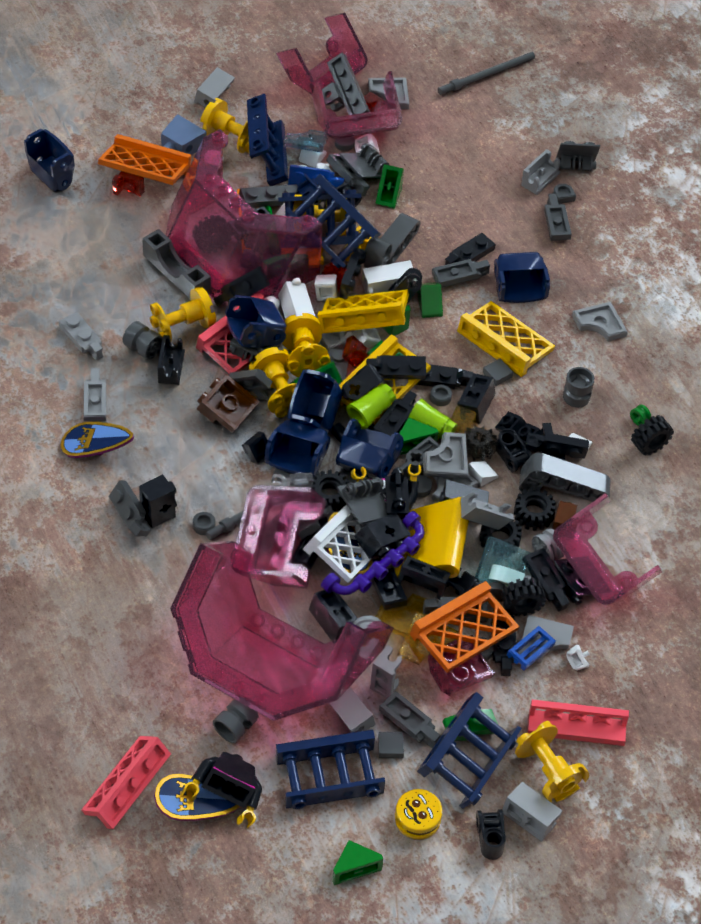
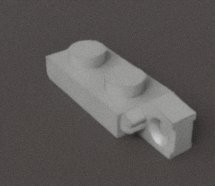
[59,312,104,360]
[84,368,106,421]

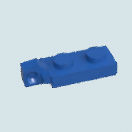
[288,165,344,188]

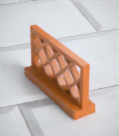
[98,134,192,185]
[409,581,520,673]

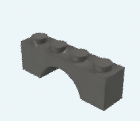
[142,229,211,298]

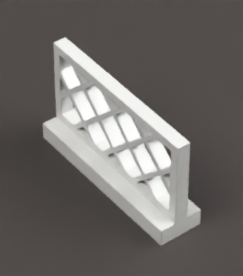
[303,505,372,583]

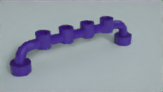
[321,511,425,595]

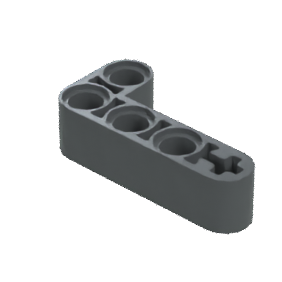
[364,213,421,268]
[519,453,611,503]

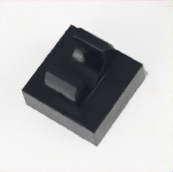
[242,431,268,463]

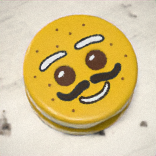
[395,789,443,840]

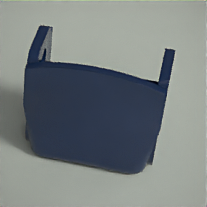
[24,129,75,191]
[494,252,550,303]
[225,295,287,348]
[288,369,343,432]
[265,419,330,477]
[336,419,404,479]

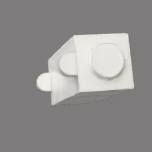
[362,260,416,294]
[278,278,315,319]

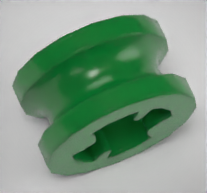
[630,404,651,425]

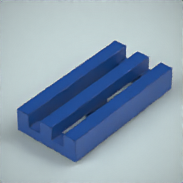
[507,626,556,671]

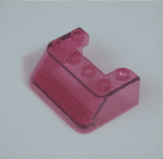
[232,485,326,589]

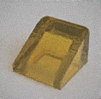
[451,406,477,438]

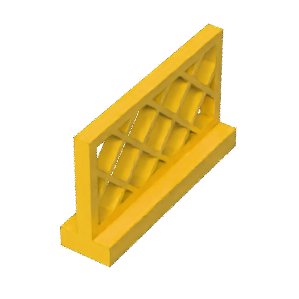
[317,289,409,334]
[457,301,555,377]
[339,334,431,425]

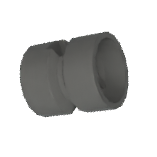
[122,321,163,360]
[563,367,595,408]
[213,697,259,743]

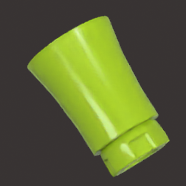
[346,384,396,429]
[408,398,457,439]

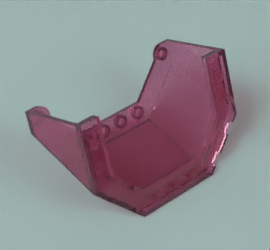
[165,129,323,299]
[170,541,394,721]

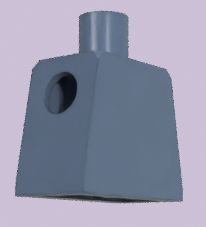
[161,114,207,155]

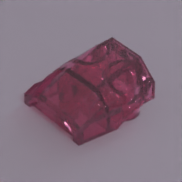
[427,635,496,696]

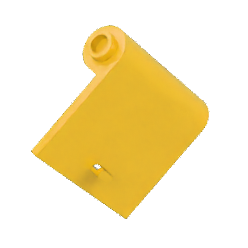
[395,497,469,578]

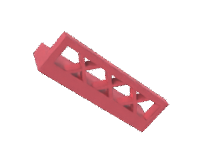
[527,699,629,746]
[81,736,171,829]

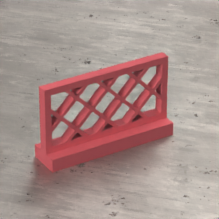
[196,291,264,374]

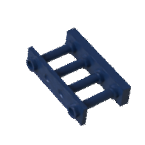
[247,93,288,186]
[285,174,381,269]
[278,189,364,248]
[417,692,522,809]
[275,730,385,809]

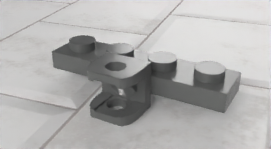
[320,52,370,123]

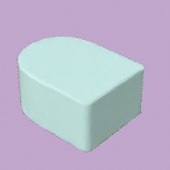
[488,564,525,586]

